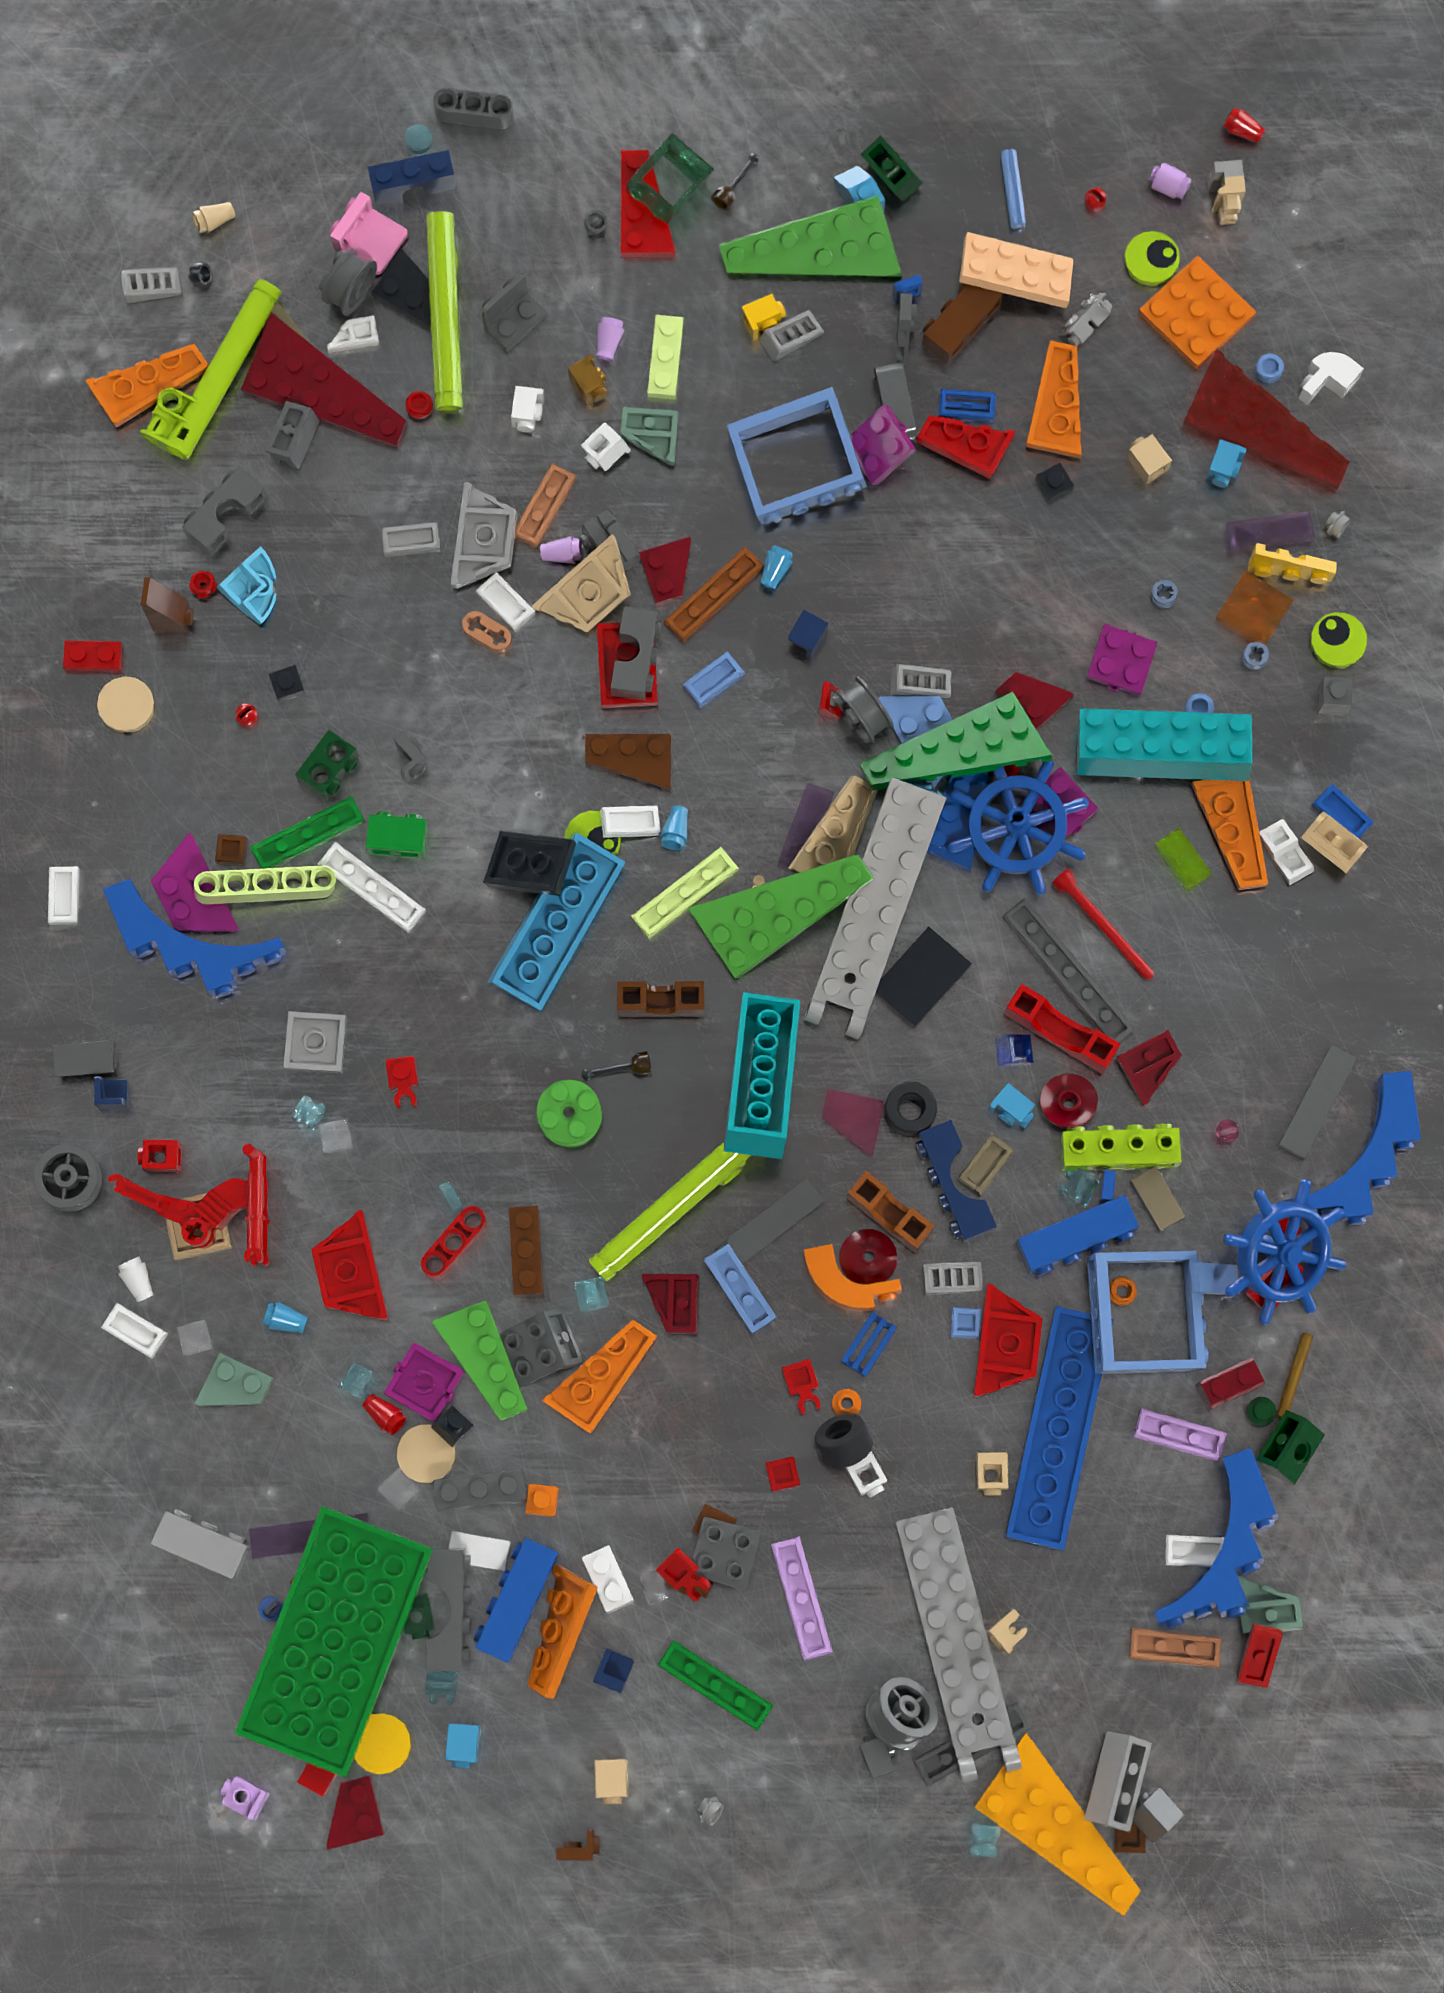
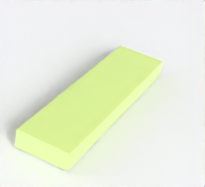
[631,847,739,940]

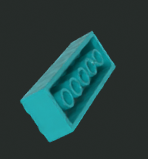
[1077,708,1253,781]
[724,992,800,1159]

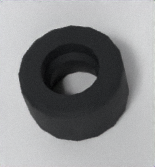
[884,1082,937,1137]
[815,1413,873,1469]

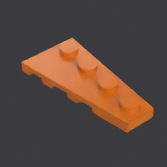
[85,344,209,428]
[542,1320,657,1435]

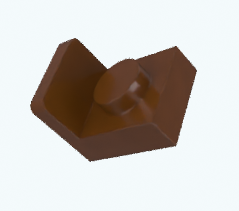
[556,1829,600,1861]

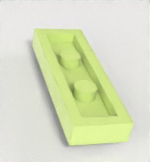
[648,315,684,400]

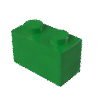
[366,811,428,859]

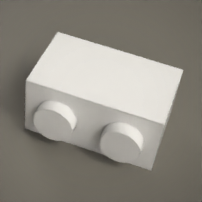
[582,1545,634,1614]

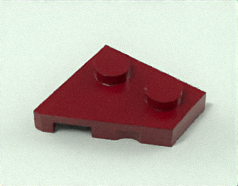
[994,672,1074,730]

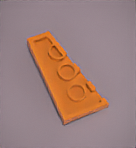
[1026,340,1082,459]
[1191,778,1268,890]
[528,1564,598,1699]

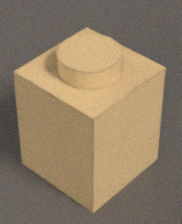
[1127,434,1172,485]

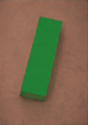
[250,796,366,869]
[657,1640,774,1731]

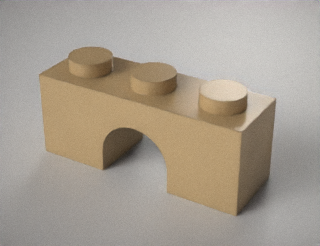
[595,1759,629,1804]

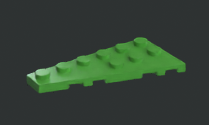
[719,195,902,277]
[688,855,875,979]

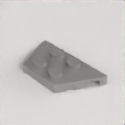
[451,482,518,588]

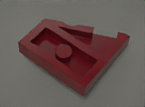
[639,536,691,607]
[1116,1030,1182,1106]
[642,1274,699,1334]
[326,1775,385,1850]

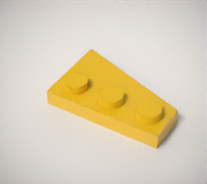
[1247,543,1337,584]

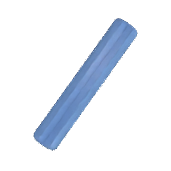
[1001,149,1026,229]

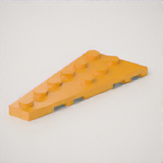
[974,1733,1141,1916]

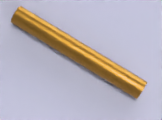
[1276,1332,1314,1418]

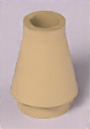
[192,202,235,234]

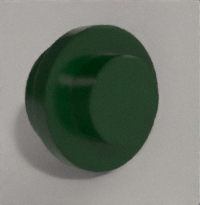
[1247,1397,1277,1427]

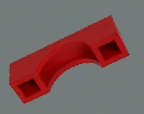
[1004,983,1121,1075]

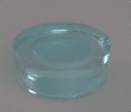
[405,125,433,154]

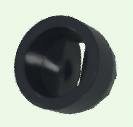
[188,262,212,285]

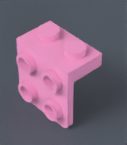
[330,192,408,275]

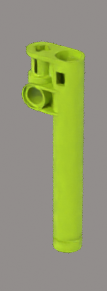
[426,211,463,411]
[139,279,282,460]
[589,1141,752,1282]

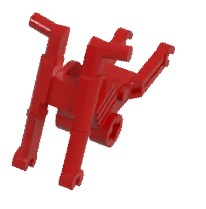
[108,1143,270,1267]

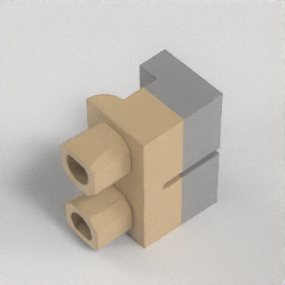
[1207,160,1246,225]

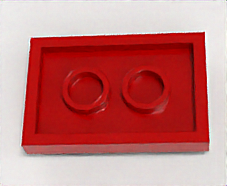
[597,622,658,708]

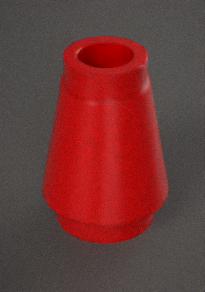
[1223,107,1265,143]
[362,1394,406,1436]

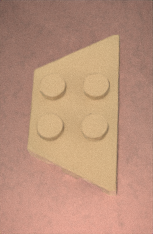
[532,535,631,632]

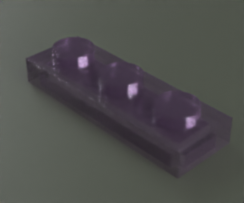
[1226,511,1315,552]
[778,783,834,867]

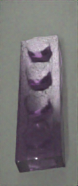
[249,1513,369,1559]

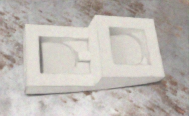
[1259,819,1314,886]

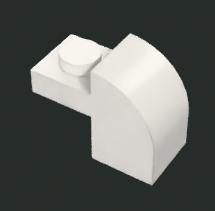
[1299,352,1364,405]

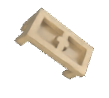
[1301,811,1369,873]
[986,1609,1027,1656]

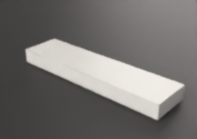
[318,842,426,933]

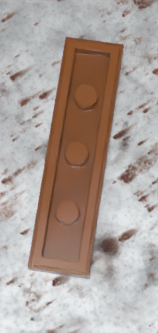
[664,547,764,643]

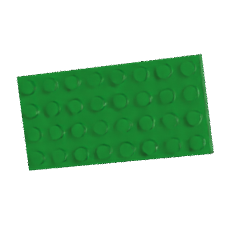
[234,1506,434,1778]

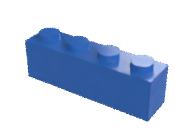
[1016,1195,1139,1277]
[473,1538,559,1664]

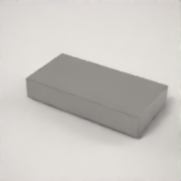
[381,522,441,557]

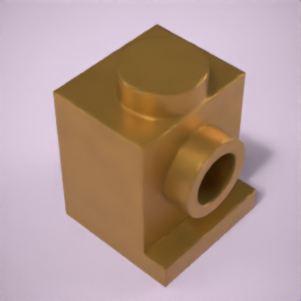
[568,354,608,404]

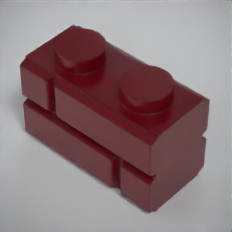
[1196,1357,1265,1412]

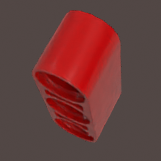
[421,1206,487,1280]

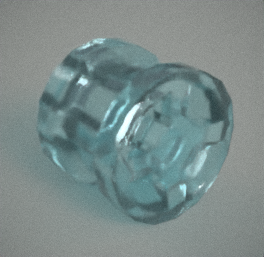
[292,1094,326,1131]

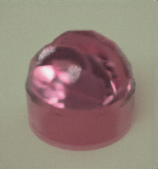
[1216,1119,1240,1143]

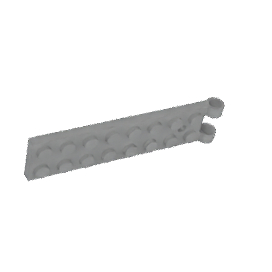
[804,778,947,1039]
[895,1507,1022,1783]

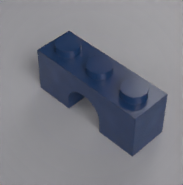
[368,149,457,205]

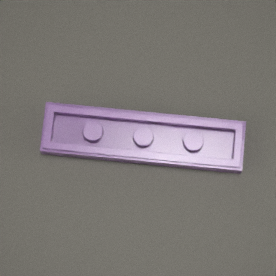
[771,1536,833,1661]

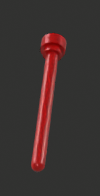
[1052,868,1154,980]

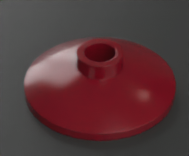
[1040,1073,1098,1128]
[839,1229,898,1285]

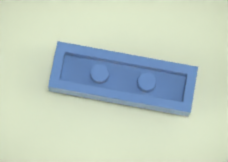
[704,1243,777,1333]

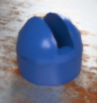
[259,1596,283,1621]

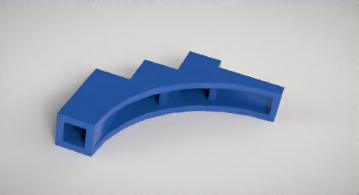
[103,878,287,998]
[1283,1071,1421,1225]
[1155,1448,1279,1629]

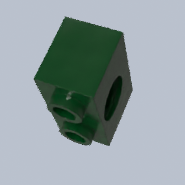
[860,135,924,201]
[1256,1410,1325,1485]

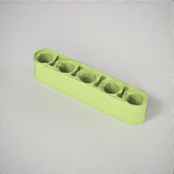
[194,866,336,904]

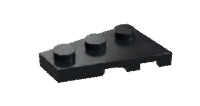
[372,248,431,330]

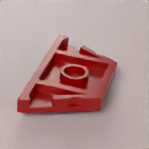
[311,1210,389,1321]
[973,1283,1043,1397]

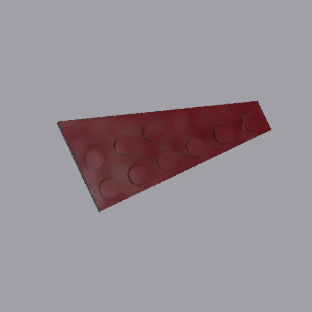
[241,313,407,448]

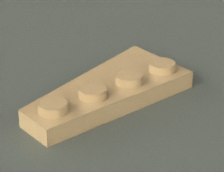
[787,776,878,874]

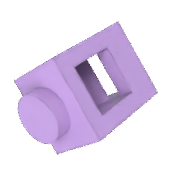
[219,1776,270,1821]

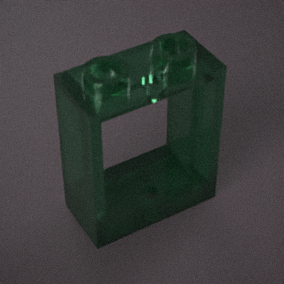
[626,133,714,224]

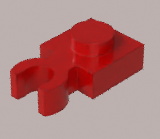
[385,1056,419,1109]
[782,1359,821,1415]
[655,1547,711,1602]

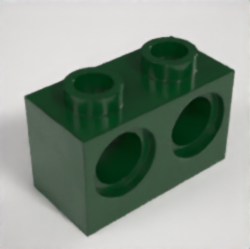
[295,730,359,801]

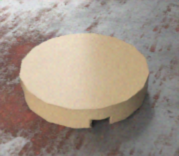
[97,676,155,733]
[397,1424,456,1484]

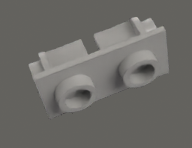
[1058,292,1112,346]

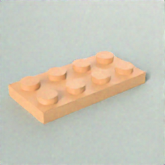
[959,232,1073,308]

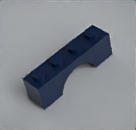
[915,1120,997,1244]

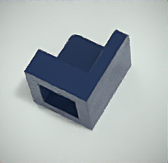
[788,610,828,659]
[94,1076,129,1111]
[593,1648,634,1694]

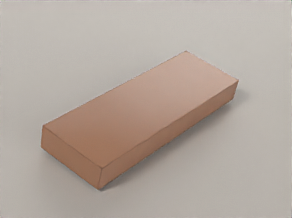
[515,463,577,549]
[1129,1628,1222,1668]

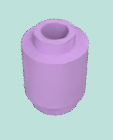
[1149,162,1192,199]

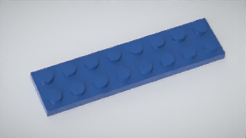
[1005,1306,1114,1551]

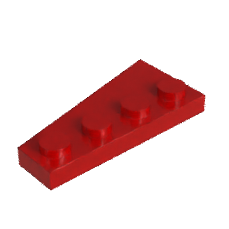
[621,150,676,257]

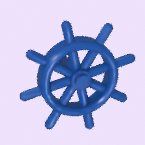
[947,761,1089,895]
[1223,1179,1346,1325]

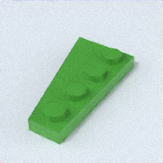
[431,1300,528,1421]

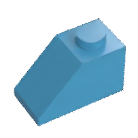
[833,166,885,212]

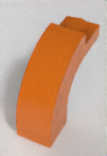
[803,1244,902,1312]

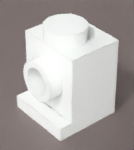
[511,386,545,432]
[581,422,631,472]
[845,1451,887,1498]

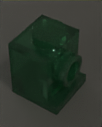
[404,1593,436,1640]

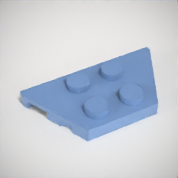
[878,696,953,791]

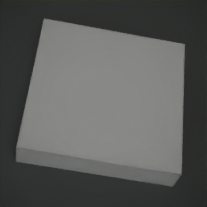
[283,1011,347,1074]

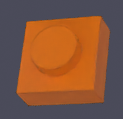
[525,1484,559,1518]

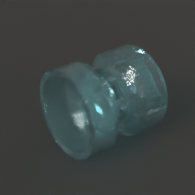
[969,1824,1001,1858]

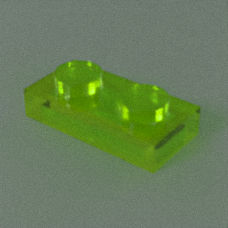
[1155,828,1212,891]

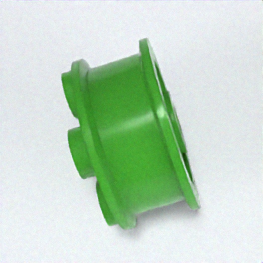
[537,1080,602,1147]

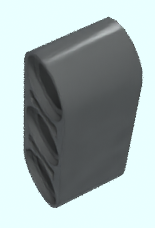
[433,88,514,129]
[874,363,917,440]

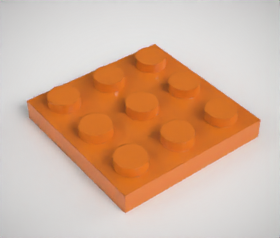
[1138,256,1257,370]

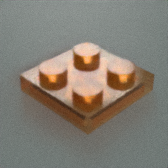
[1215,571,1294,646]

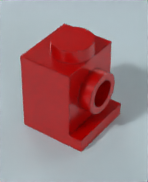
[137,1139,182,1173]

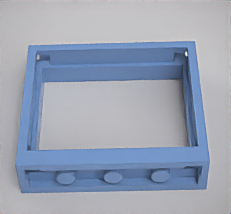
[727,387,867,525]
[1087,1251,1209,1374]

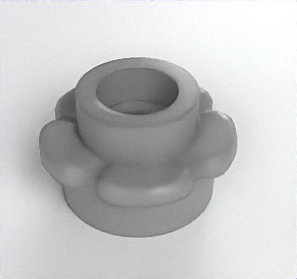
[1325,511,1350,538]
[697,1796,724,1826]

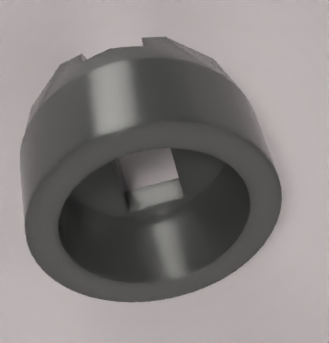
[584,210,607,234]

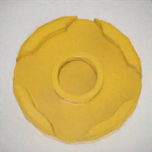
[355,1713,411,1774]

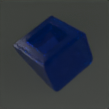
[995,1034,1034,1067]

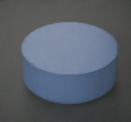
[1255,353,1284,383]
[1185,693,1214,713]

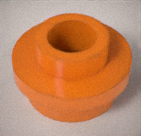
[1109,1276,1137,1306]
[832,1389,862,1415]

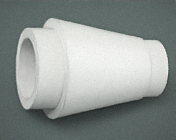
[118,1257,153,1302]

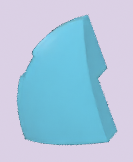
[217,546,277,625]

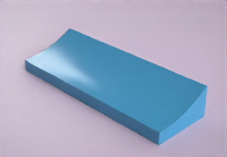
[487,833,626,1011]

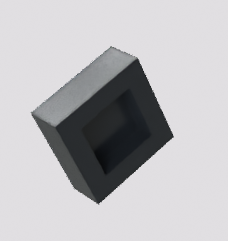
[1035,462,1074,502]
[269,665,305,703]
[431,1406,474,1447]

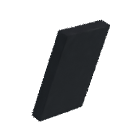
[483,830,576,896]
[875,926,972,1029]

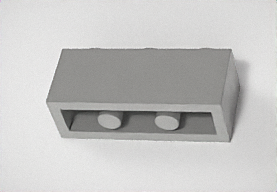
[151,1509,250,1581]
[1084,1731,1152,1832]

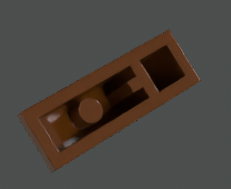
[141,577,194,634]

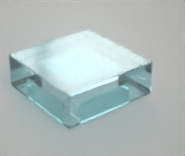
[439,1181,464,1216]

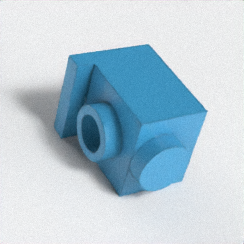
[1206,439,1247,488]
[988,1083,1035,1129]

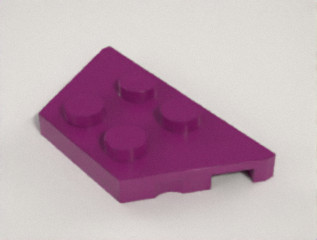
[151,833,240,933]

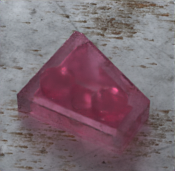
[821,1089,884,1157]

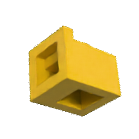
[741,294,786,341]

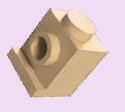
[976,1452,1008,1496]

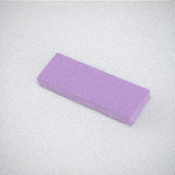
[1133,1408,1227,1462]

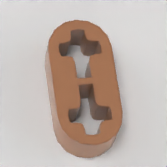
[462,611,512,654]

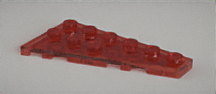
[1183,349,1350,490]

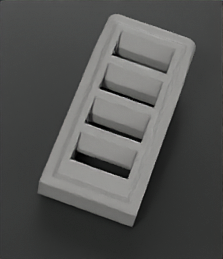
[120,267,182,304]
[760,310,824,362]
[890,664,951,698]
[922,1262,983,1296]

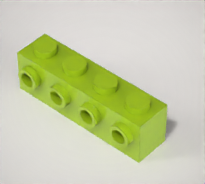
[1060,1124,1181,1171]

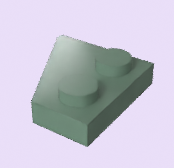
[620,407,678,466]
[194,1353,274,1407]
[1238,1576,1303,1635]

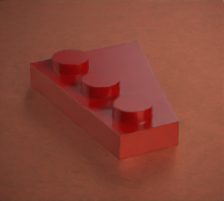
[916,415,1016,479]

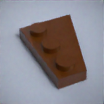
[585,734,671,792]

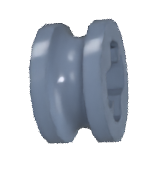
[1152,580,1177,608]
[1242,642,1269,670]

